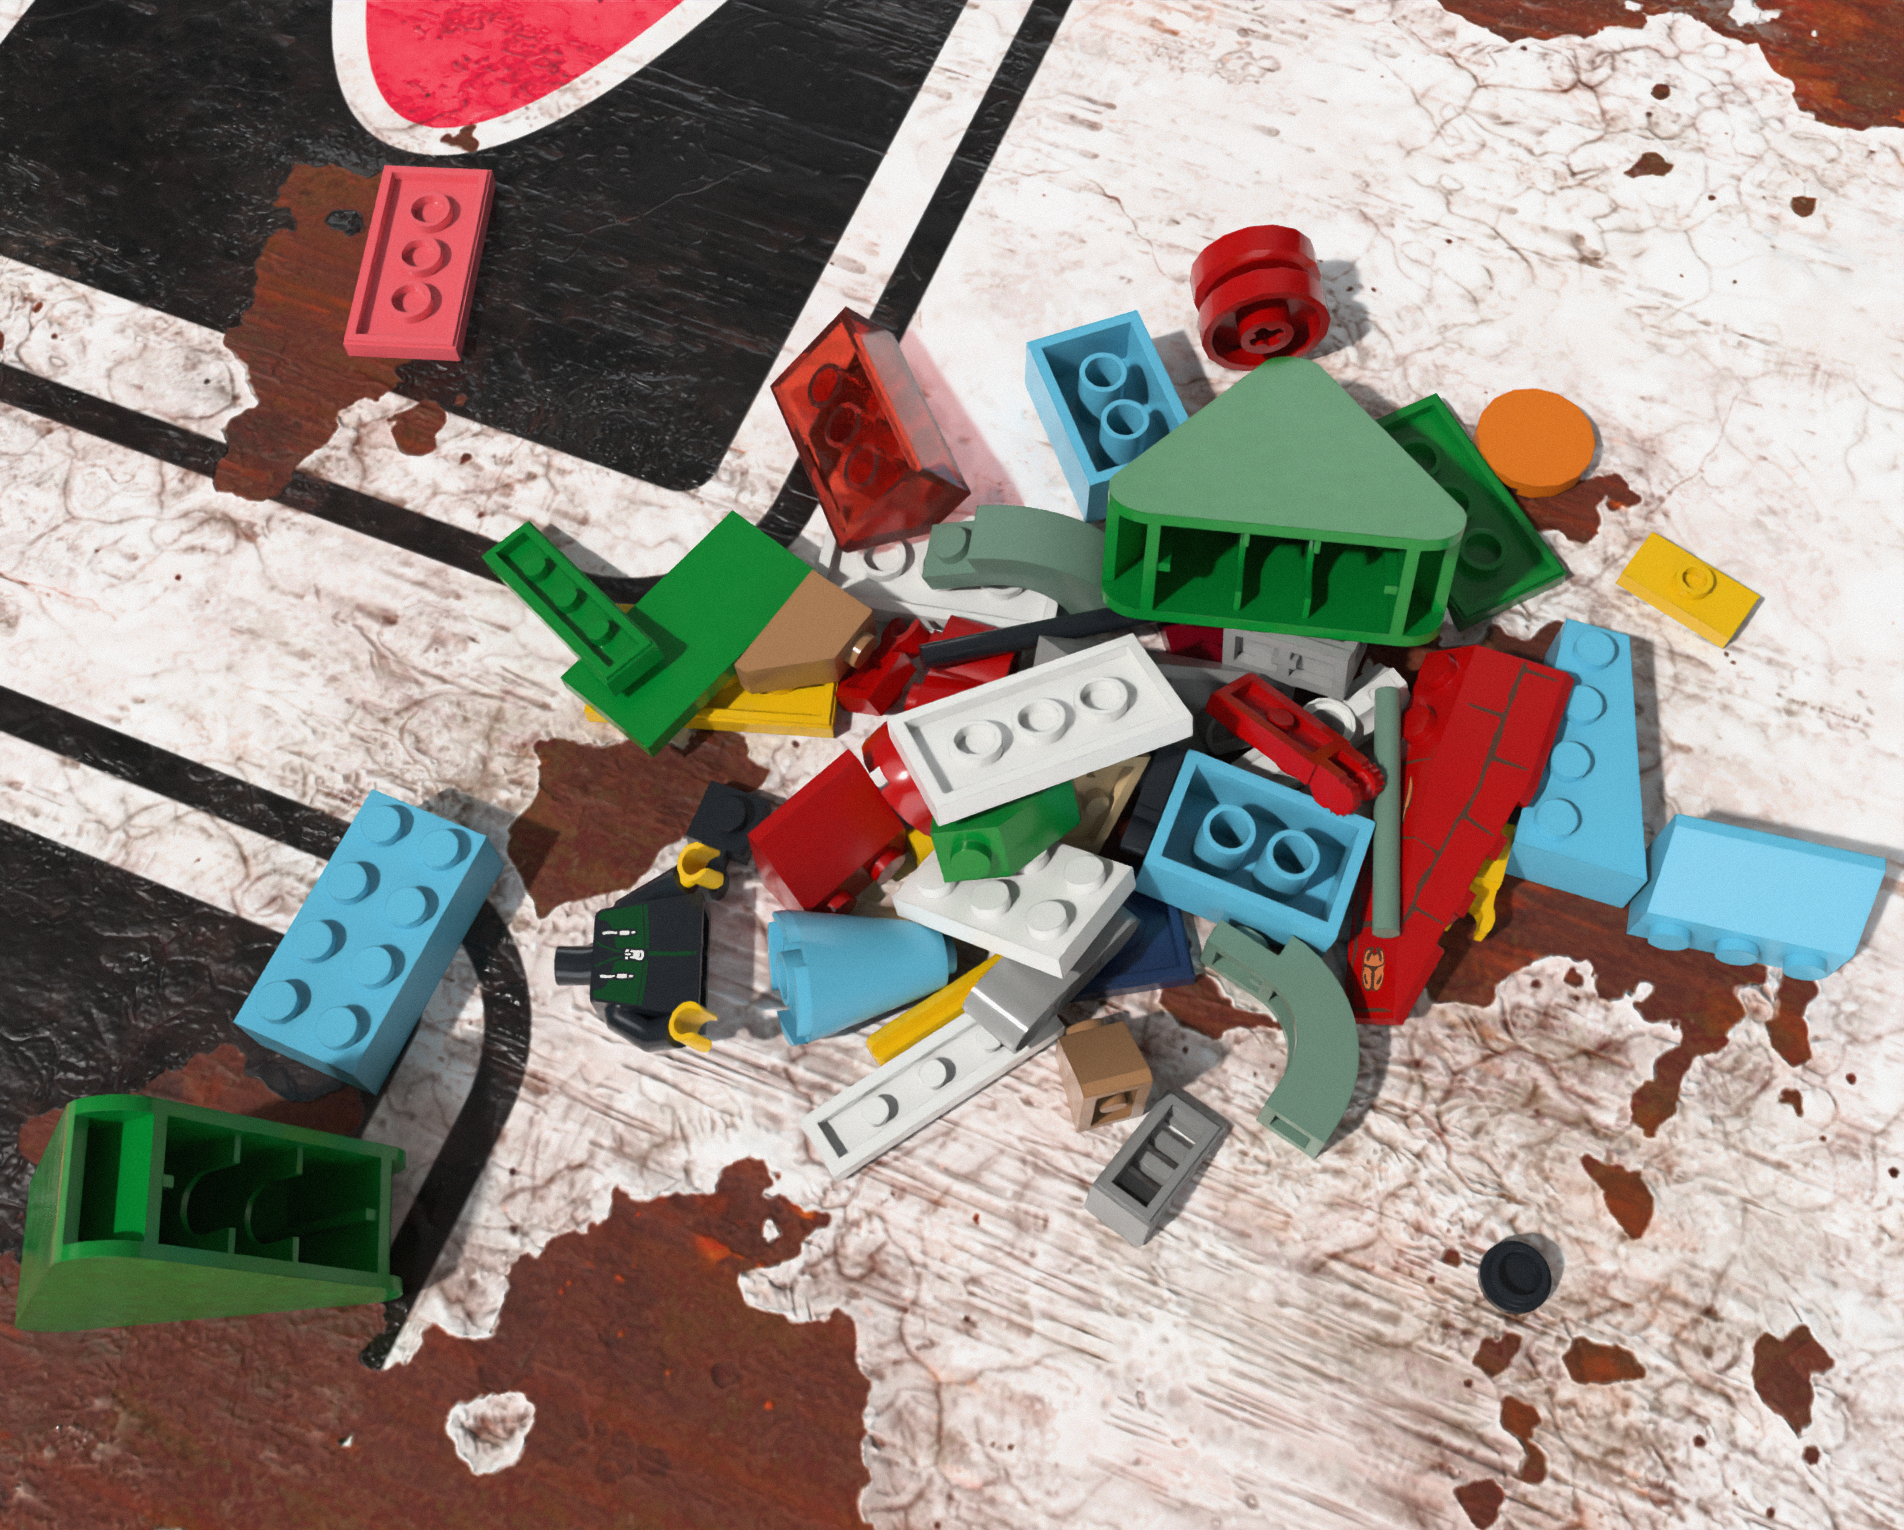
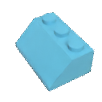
[1626,814,1886,981]

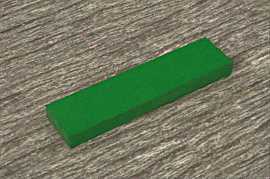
[482,520,665,697]

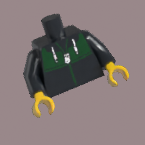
[554,842,724,1053]

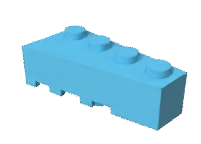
[1505,618,1647,908]

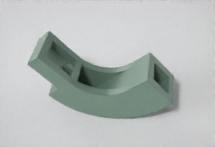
[922,505,1108,614]
[1200,919,1360,1159]

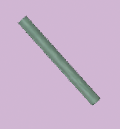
[1372,686,1401,938]

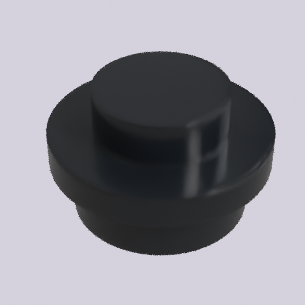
[1477,1241,1552,1315]

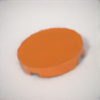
[1472,388,1596,498]

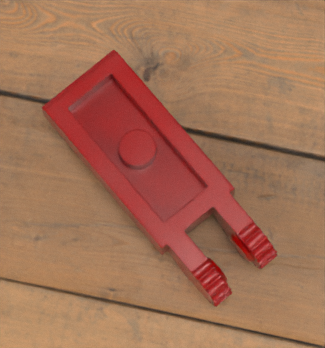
[1204,672,1385,817]

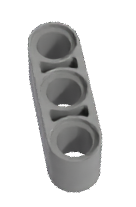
[962,905,1140,1054]

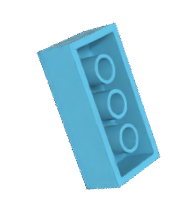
[233,789,505,1096]

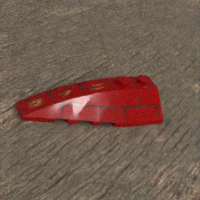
[1345,644,1574,1025]

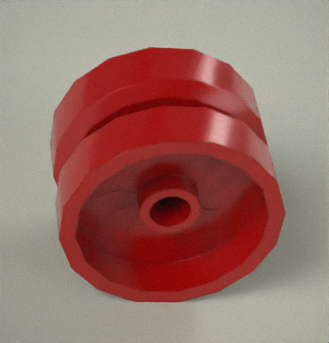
[1190,224,1331,371]

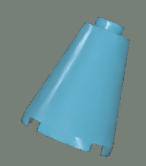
[768,909,957,1047]

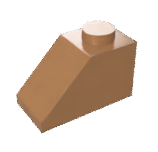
[734,569,877,694]
[1055,1018,1153,1133]

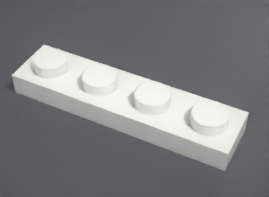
[799,1012,1065,1183]

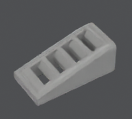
[1084,1089,1224,1247]

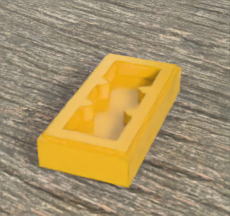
[1616,531,1760,649]

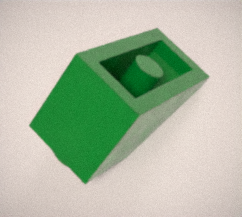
[930,779,1081,883]

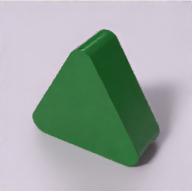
[1100,356,1467,647]
[15,1094,406,1332]

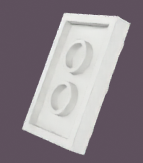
[892,841,1136,979]

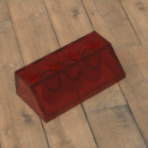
[770,306,972,553]

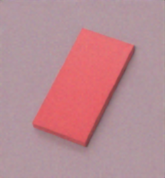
[343,165,496,361]

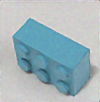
[1025,310,1189,524]
[1134,748,1376,958]

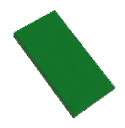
[1375,393,1567,632]
[560,510,820,757]

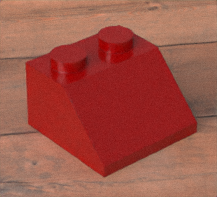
[747,749,907,915]

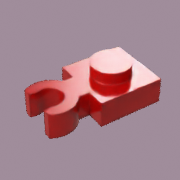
[834,617,931,717]

